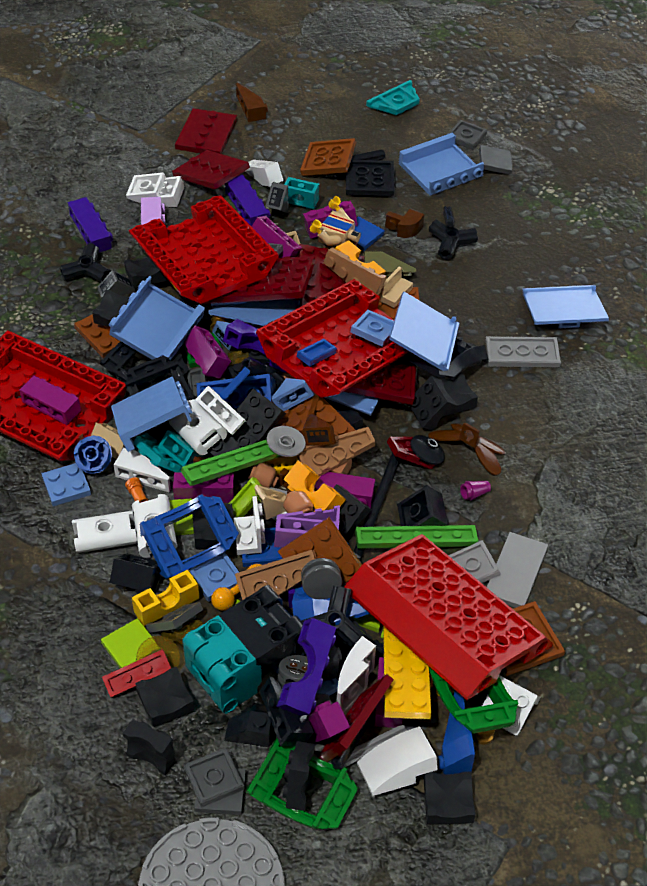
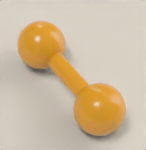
[211,564,262,611]

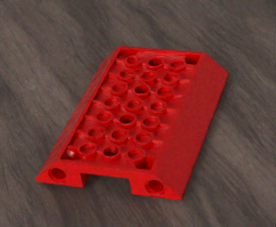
[129,195,279,304]
[256,279,410,398]
[0,330,127,461]
[344,534,553,700]

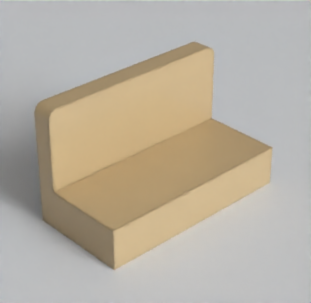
[380,267,413,307]
[91,423,135,459]

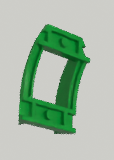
[428,666,518,734]
[246,738,358,829]

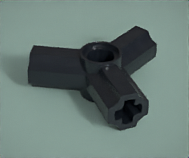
[429,219,478,260]
[60,243,111,282]
[240,357,285,391]
[301,585,366,648]

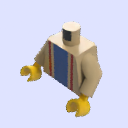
[310,196,361,246]

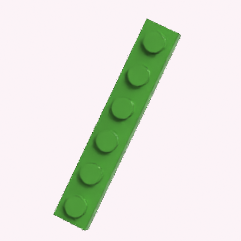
[181,440,281,486]
[355,525,478,548]

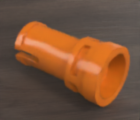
[125,477,148,503]

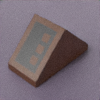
[303,414,336,445]

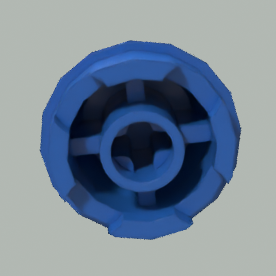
[74,435,112,474]

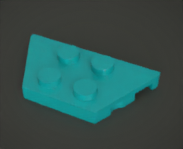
[366,80,420,115]
[133,431,183,473]

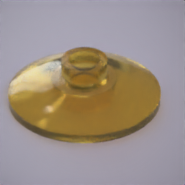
[161,619,203,644]
[136,636,180,668]

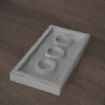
[485,336,561,367]
[487,532,548,608]

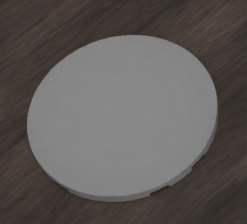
[138,818,284,886]

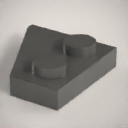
[145,602,203,633]

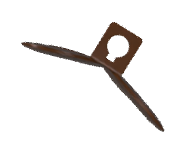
[428,423,505,475]

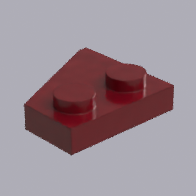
[387,437,435,469]

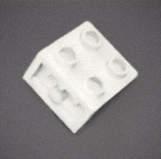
[234,496,265,555]
[482,675,541,735]

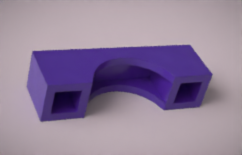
[223,319,286,373]
[277,618,336,716]

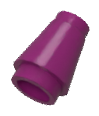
[460,481,491,500]

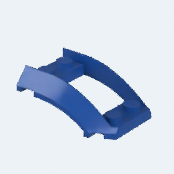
[139,494,239,579]

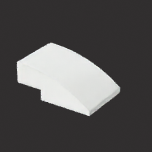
[126,172,185,207]
[337,636,376,713]
[357,726,437,796]

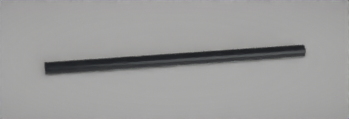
[341,452,400,587]

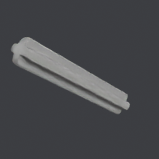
[327,725,407,767]

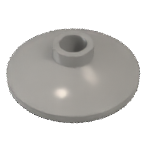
[267,426,306,457]

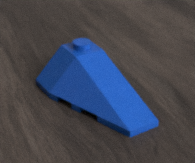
[197,374,276,410]
[292,586,370,625]
[437,690,475,774]

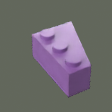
[274,505,340,548]

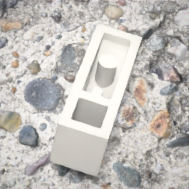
[245,160,283,188]
[195,386,246,435]
[114,448,171,492]

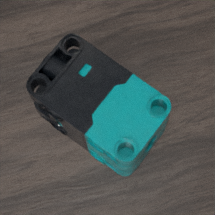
[182,585,307,714]

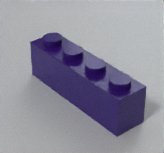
[225,174,271,227]
[68,197,113,253]

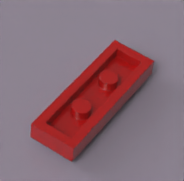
[102,649,171,698]

